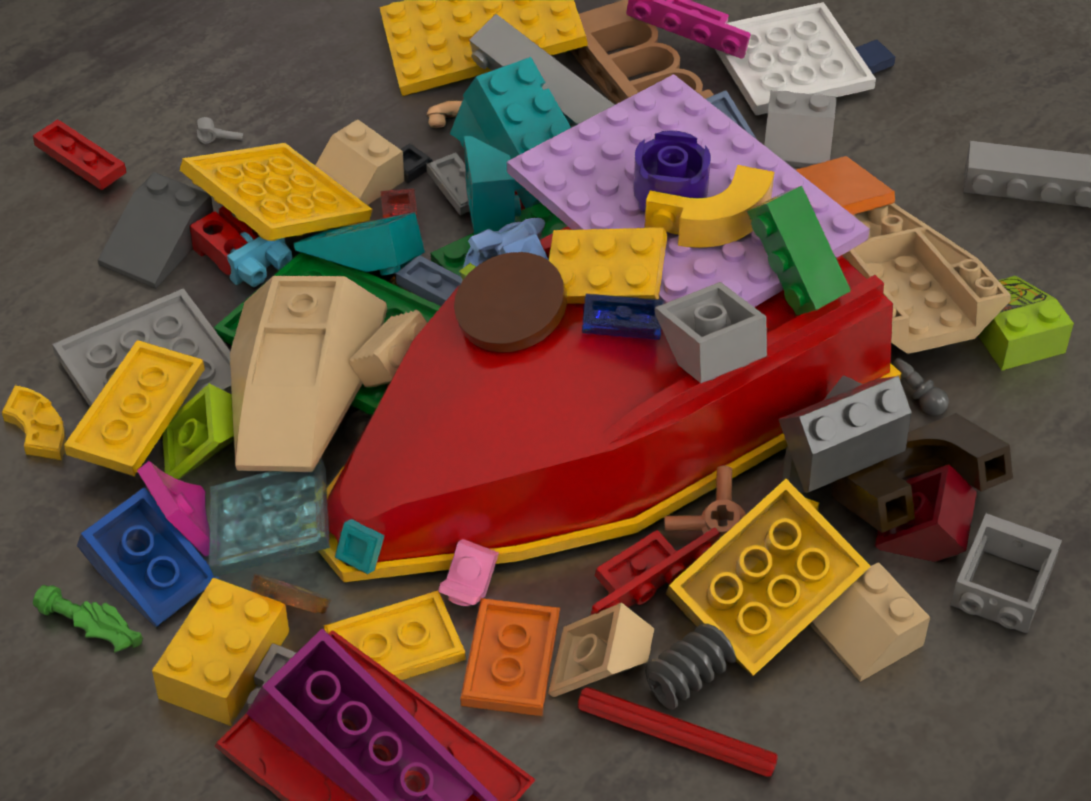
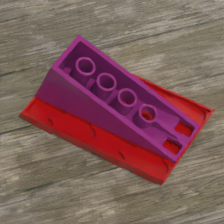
[215,628,536,801]

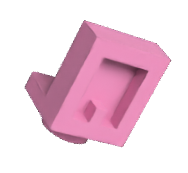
[438,539,499,606]

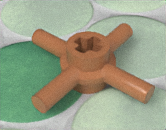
[665,466,746,539]

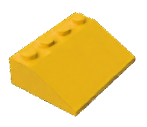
[666,479,871,677]

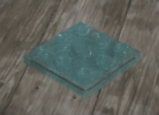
[209,458,330,577]

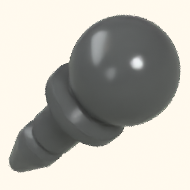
[894,358,949,416]

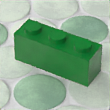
[747,186,851,316]

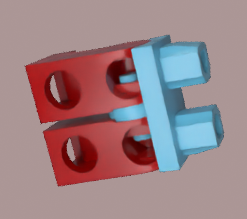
[190,206,292,287]

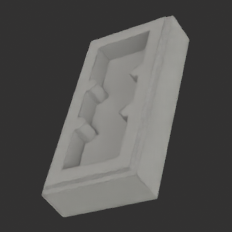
[427,152,470,215]

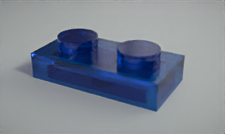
[582,293,664,340]

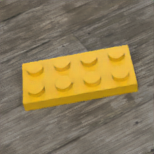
[64,340,205,476]

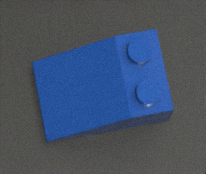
[77,487,219,628]

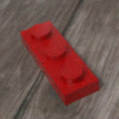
[33,119,127,190]

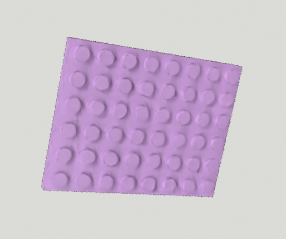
[507,74,870,307]

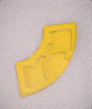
[2,385,66,460]

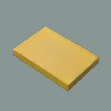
[324,590,466,680]

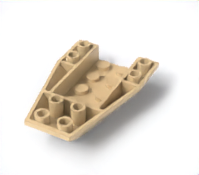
[843,203,1011,354]
[230,276,387,472]

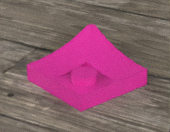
[137,461,218,557]

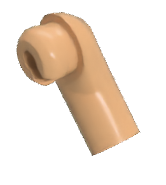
[426,101,462,128]

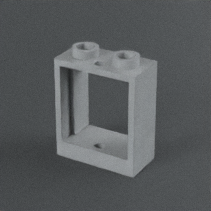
[951,513,1062,633]

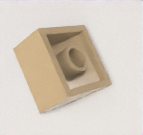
[315,119,404,205]
[810,562,930,682]

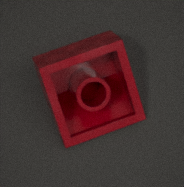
[875,464,977,562]

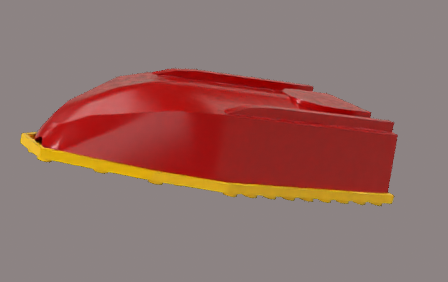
[301,226,902,583]

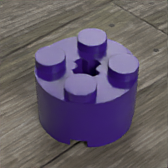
[633,131,711,212]

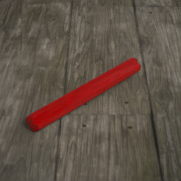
[578,687,778,777]

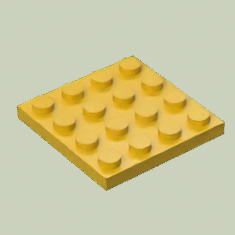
[179,143,373,241]

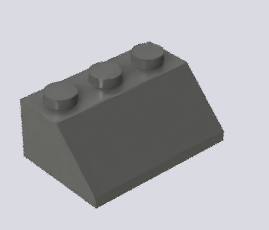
[778,376,912,493]

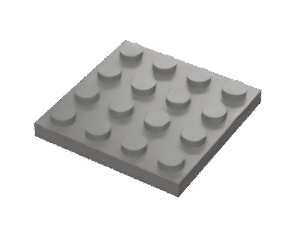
[52,288,232,409]

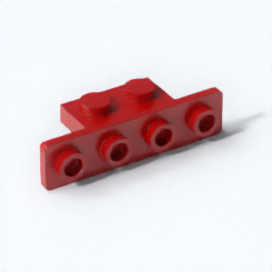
[590,527,721,616]

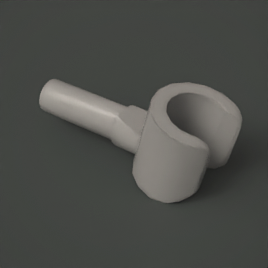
[197,117,243,144]

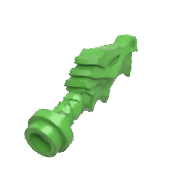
[33,585,143,653]

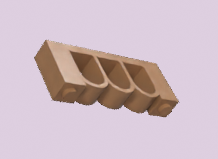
[570,0,714,105]

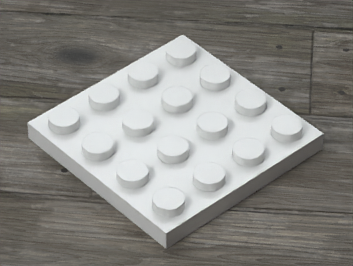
[715,2,876,116]

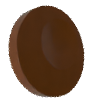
[454,252,567,352]

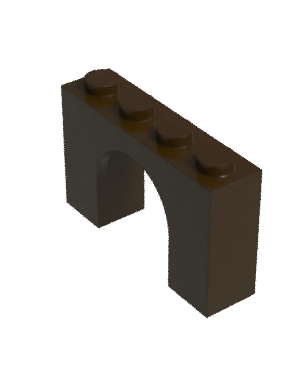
[830,413,1013,533]

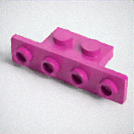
[626,0,751,59]

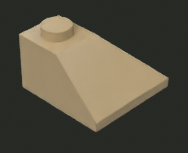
[548,603,654,697]

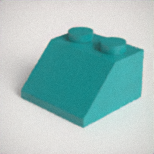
[464,136,521,235]

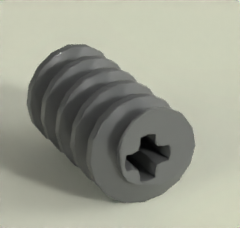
[645,623,736,710]

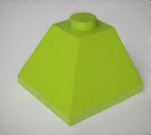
[163,383,234,480]

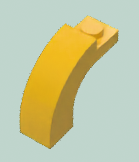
[644,165,775,248]

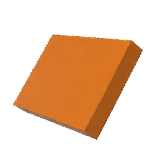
[796,156,895,215]
[460,598,560,716]

